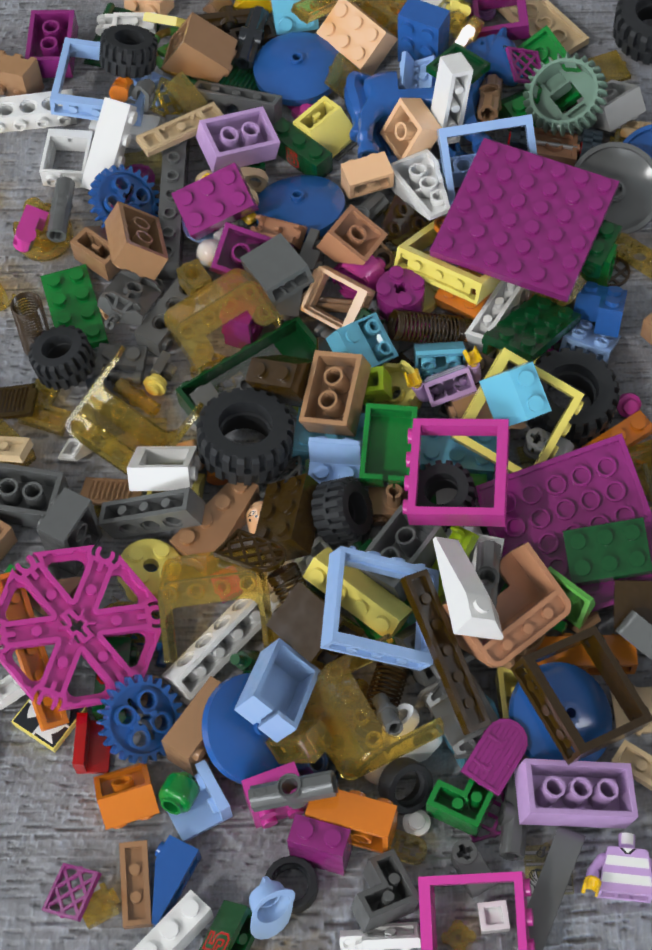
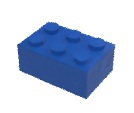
[398,0,450,62]

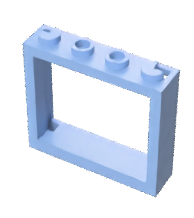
[50,37,152,126]
[437,114,537,207]
[320,546,439,671]

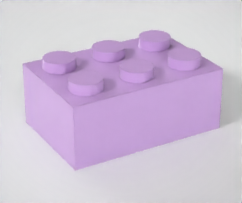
[196,106,280,173]

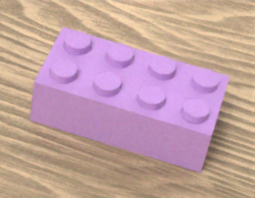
[514,758,638,829]

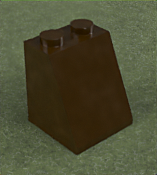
[245,355,313,408]
[266,582,366,674]

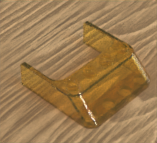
[65,345,204,476]
[158,548,275,664]
[304,633,444,780]

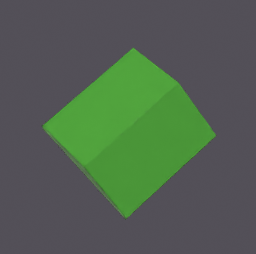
[548,566,596,629]

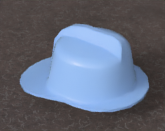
[249,876,295,940]

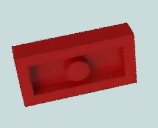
[72,713,111,774]

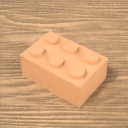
[316,0,398,75]

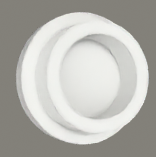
[403,809,431,837]

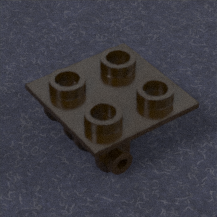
[381,195,429,247]

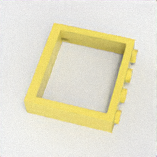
[394,220,501,305]
[450,348,585,473]

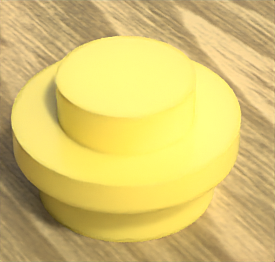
[143,373,167,396]

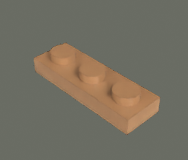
[119,840,153,930]

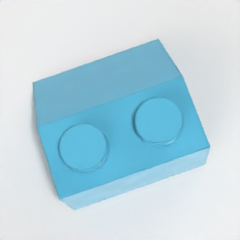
[271,0,319,35]
[479,362,552,426]

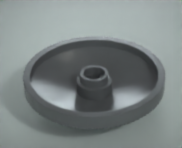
[574,142,652,236]

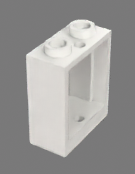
[39,128,94,188]
[127,446,202,491]

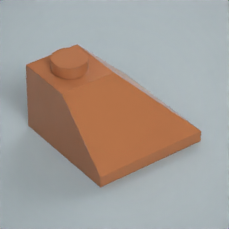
[316,204,388,265]

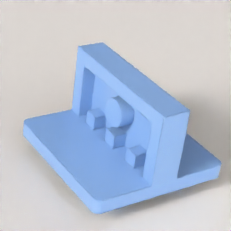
[398,51,436,89]

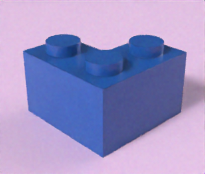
[574,281,628,338]

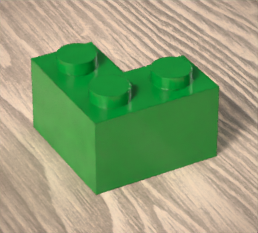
[426,778,496,838]

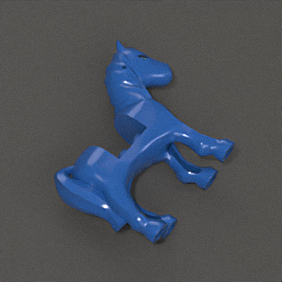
[344,27,523,163]

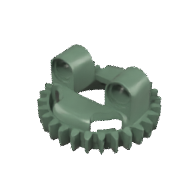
[523,52,608,137]

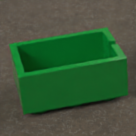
[359,403,418,489]

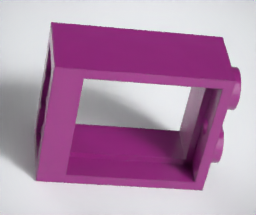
[468,0,530,41]

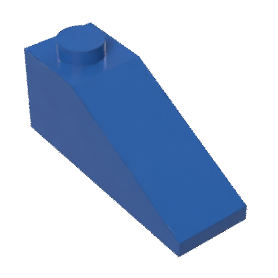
[152,835,202,927]

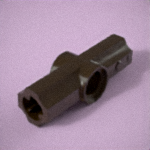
[198,5,250,33]

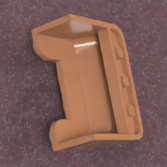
[441,542,571,668]

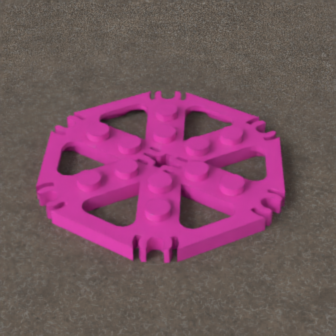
[0,545,163,711]

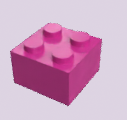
[241,761,308,829]

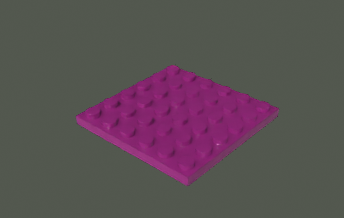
[429,138,619,302]
[475,433,652,622]

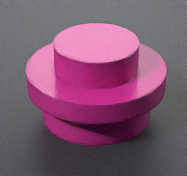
[616,393,641,417]

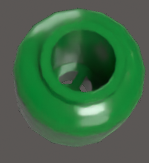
[158,772,200,815]

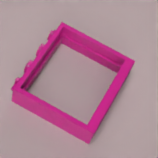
[402,418,510,527]
[418,871,536,950]

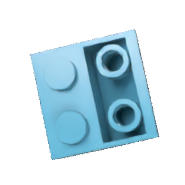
[326,312,399,367]
[414,341,466,382]

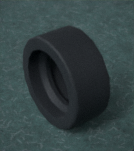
[378,757,434,814]
[265,856,319,914]

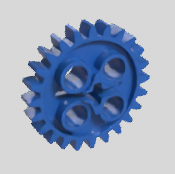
[88,164,159,229]
[96,674,182,764]

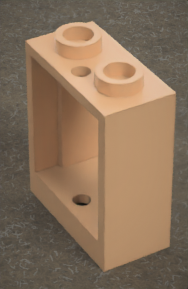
[300,266,376,330]

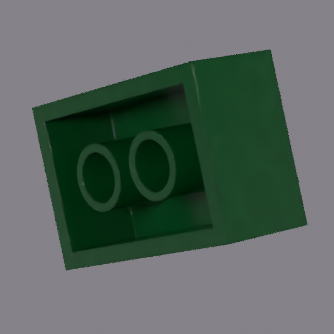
[563,517,652,586]

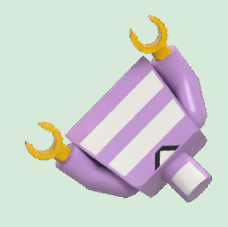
[404,346,482,407]
[581,833,652,903]

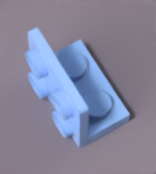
[559,320,621,364]
[308,436,361,484]
[167,759,233,842]

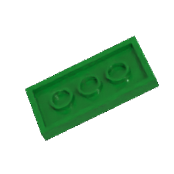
[517,25,582,113]
[40,264,109,349]

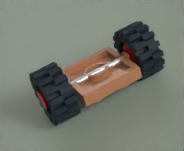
[507,126,603,166]

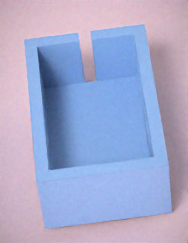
[234,638,321,743]

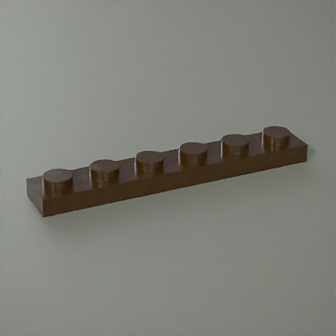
[400,569,492,735]

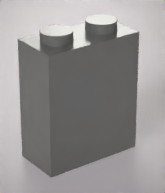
[240,233,314,307]

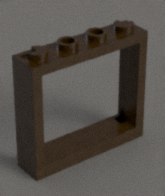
[510,625,652,765]

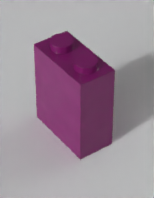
[287,814,352,876]

